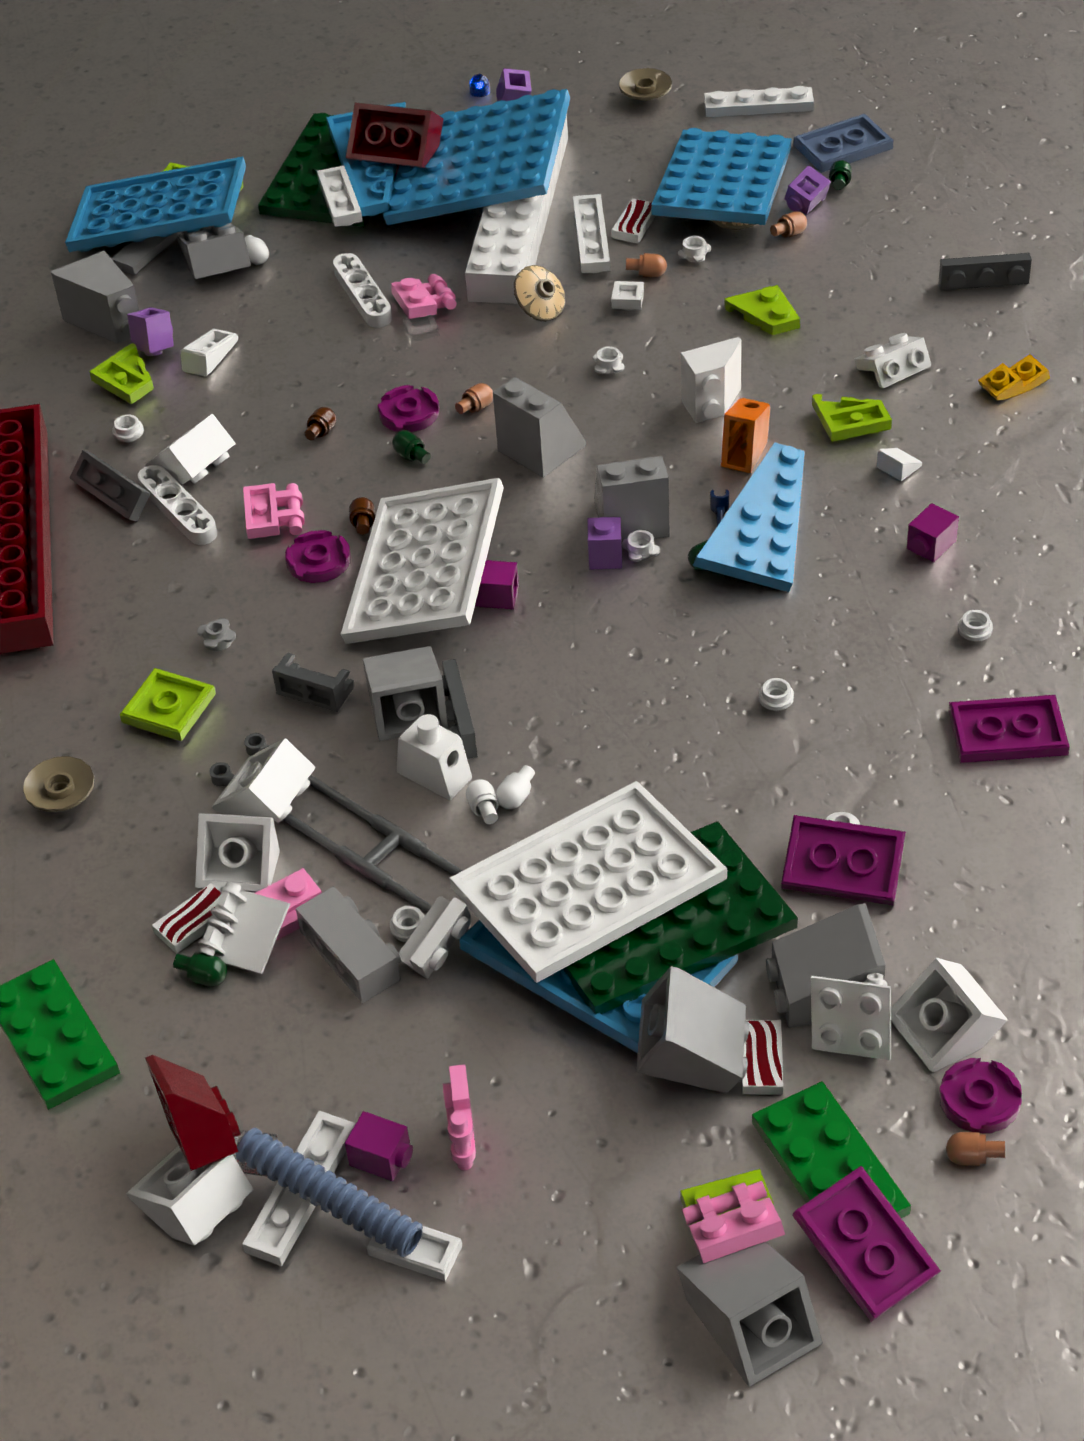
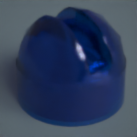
[469,74,491,97]

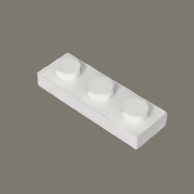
[317,166,362,227]

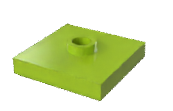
[119,668,216,741]

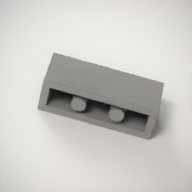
[296,886,401,1004]

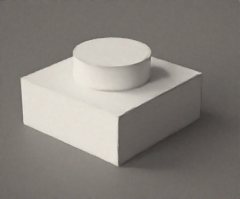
[611,281,644,310]

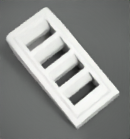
[180,328,238,377]

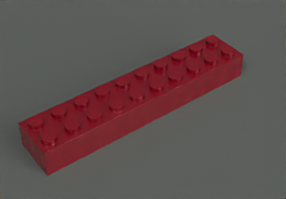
[0,404,54,654]

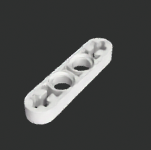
[333,253,392,328]
[138,465,217,545]

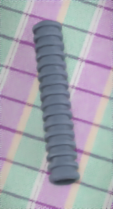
[236,1127,423,1258]

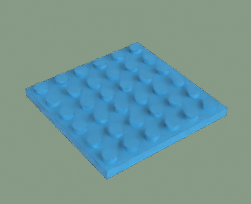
[383,89,570,225]

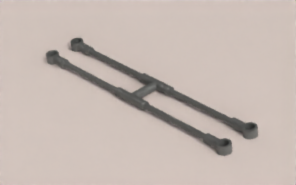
[209,733,469,933]

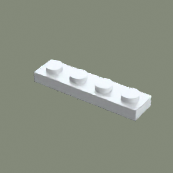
[704,86,814,117]
[573,194,610,273]
[242,1111,355,1266]

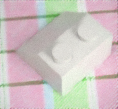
[681,337,741,423]
[145,413,236,485]
[212,738,316,823]
[891,958,1008,1072]
[126,1146,254,1246]

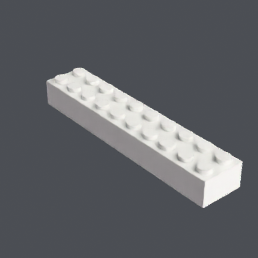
[465,114,568,304]

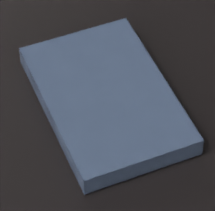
[793,114,894,173]

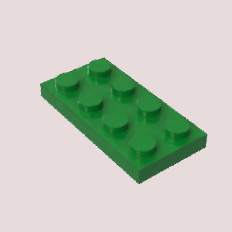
[0,959,120,1110]
[752,1081,911,1218]

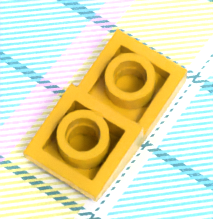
[978,354,1050,401]

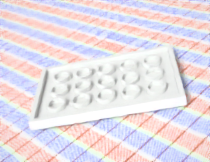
[341,478,504,644]
[450,781,727,983]

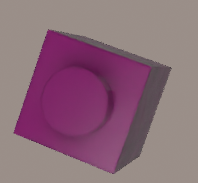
[906,503,959,562]
[475,560,519,610]
[345,1111,413,1182]

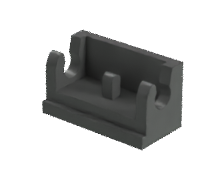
[272,653,355,712]

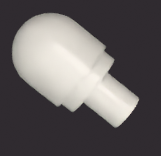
[245,235,269,265]
[496,765,535,810]
[466,779,498,824]

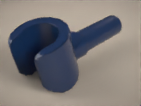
[710,489,730,526]

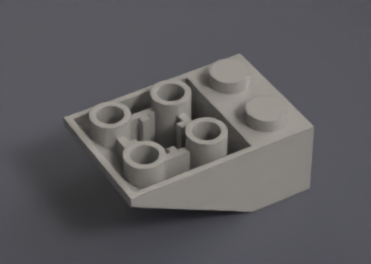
[177,223,251,279]

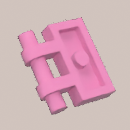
[391,274,457,319]
[243,483,305,539]
[443,1064,476,1170]
[682,1181,785,1264]

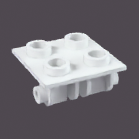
[197,881,290,974]
[811,973,891,1060]

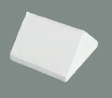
[195,813,280,892]

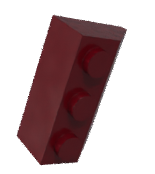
[346,102,444,168]
[145,1055,241,1171]

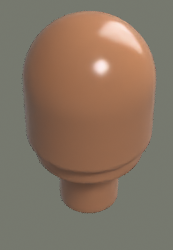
[770,211,807,237]
[626,253,667,277]
[455,383,493,414]
[946,1132,1005,1166]

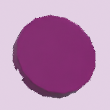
[378,385,440,432]
[285,530,351,583]
[939,1058,1022,1133]

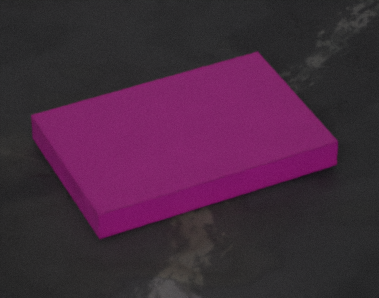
[948,695,1070,763]
[781,815,906,906]
[792,1166,941,1322]

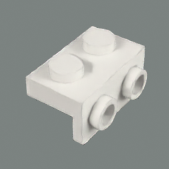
[854,333,931,388]
[399,896,471,979]

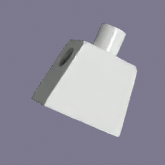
[396,714,472,801]

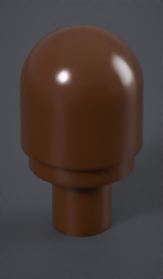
[304,407,336,441]
[349,497,375,535]

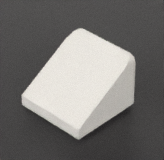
[877,448,922,481]

